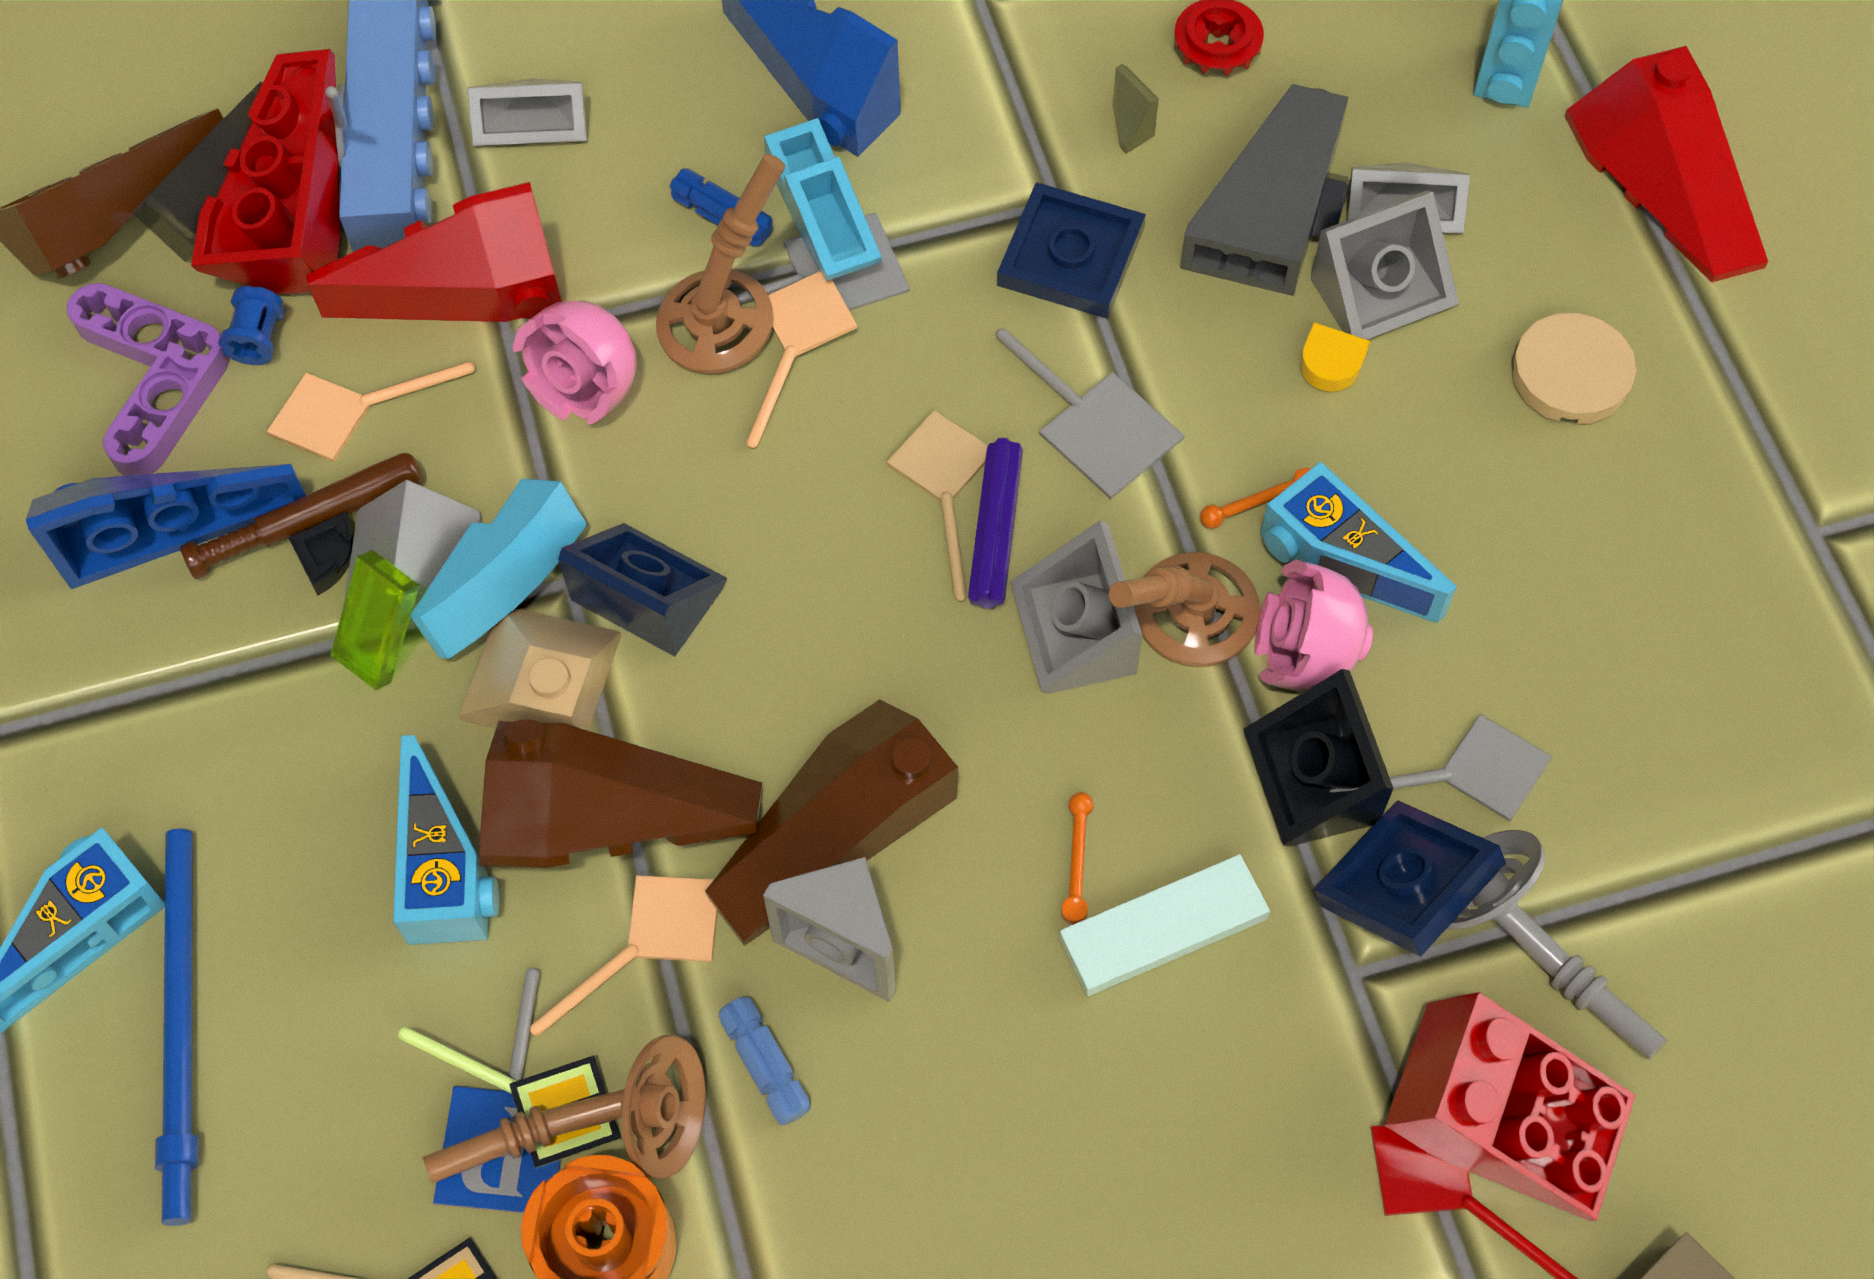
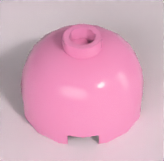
[513,300,637,424]
[1254,559,1373,691]

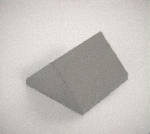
[1311,190,1459,340]
[341,480,483,626]
[1010,521,1142,693]
[763,857,896,1002]

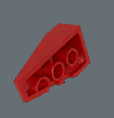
[1564,46,1769,283]
[191,49,340,295]
[306,182,562,322]

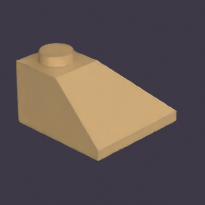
[459,608,621,731]

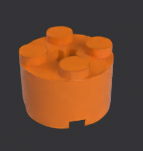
[521,1155,677,1279]

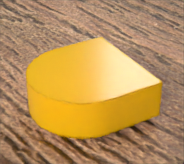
[1300,322,1371,392]

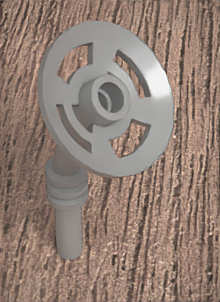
[1447,830,1667,1060]

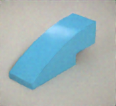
[764,118,882,281]
[410,479,587,659]

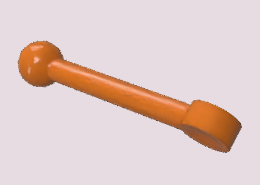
[1200,468,1311,529]
[1061,792,1094,925]

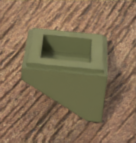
[1113,64,1159,154]

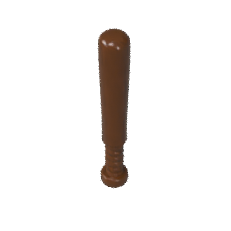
[180,453,422,579]

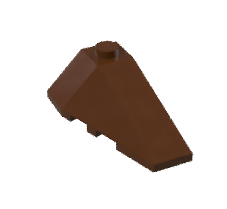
[0,109,224,279]
[705,699,958,946]
[479,719,763,868]

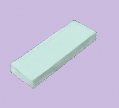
[1059,854,1271,997]

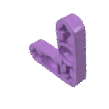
[67,283,229,476]

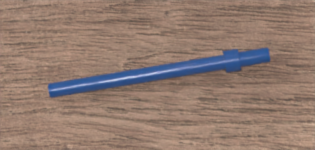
[155,829,199,1226]

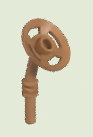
[656,154,786,374]
[1108,552,1260,667]
[422,1035,706,1184]

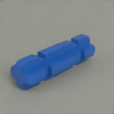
[669,168,774,247]

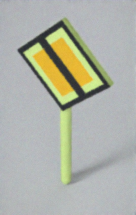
[398,1027,620,1169]

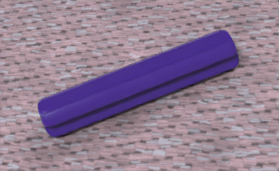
[968,437,1023,609]

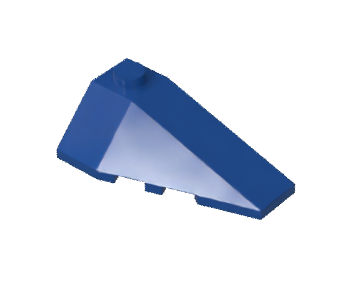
[722,0,901,157]
[26,464,306,589]

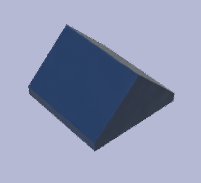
[558,523,727,657]

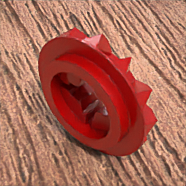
[1174,0,1264,76]

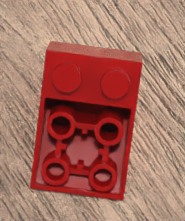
[1384,992,1636,1221]

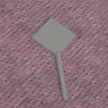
[325,84,347,186]
[1330,714,1552,822]

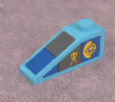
[1260,462,1457,623]
[393,735,499,945]
[0,827,165,1034]

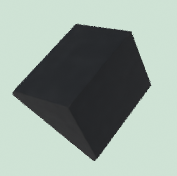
[1243,669,1394,846]

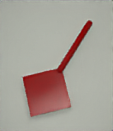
[1370,1125,1578,1279]

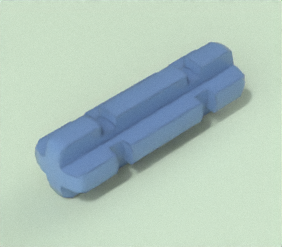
[719,996,810,1125]

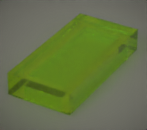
[330,550,419,691]

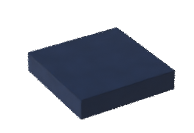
[997,182,1146,319]
[1313,800,1506,957]

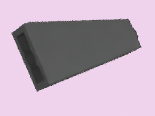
[1180,84,1349,296]

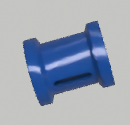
[218,286,286,365]

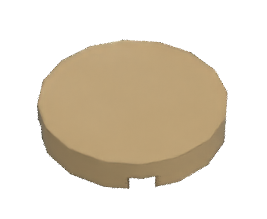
[1512,313,1637,424]

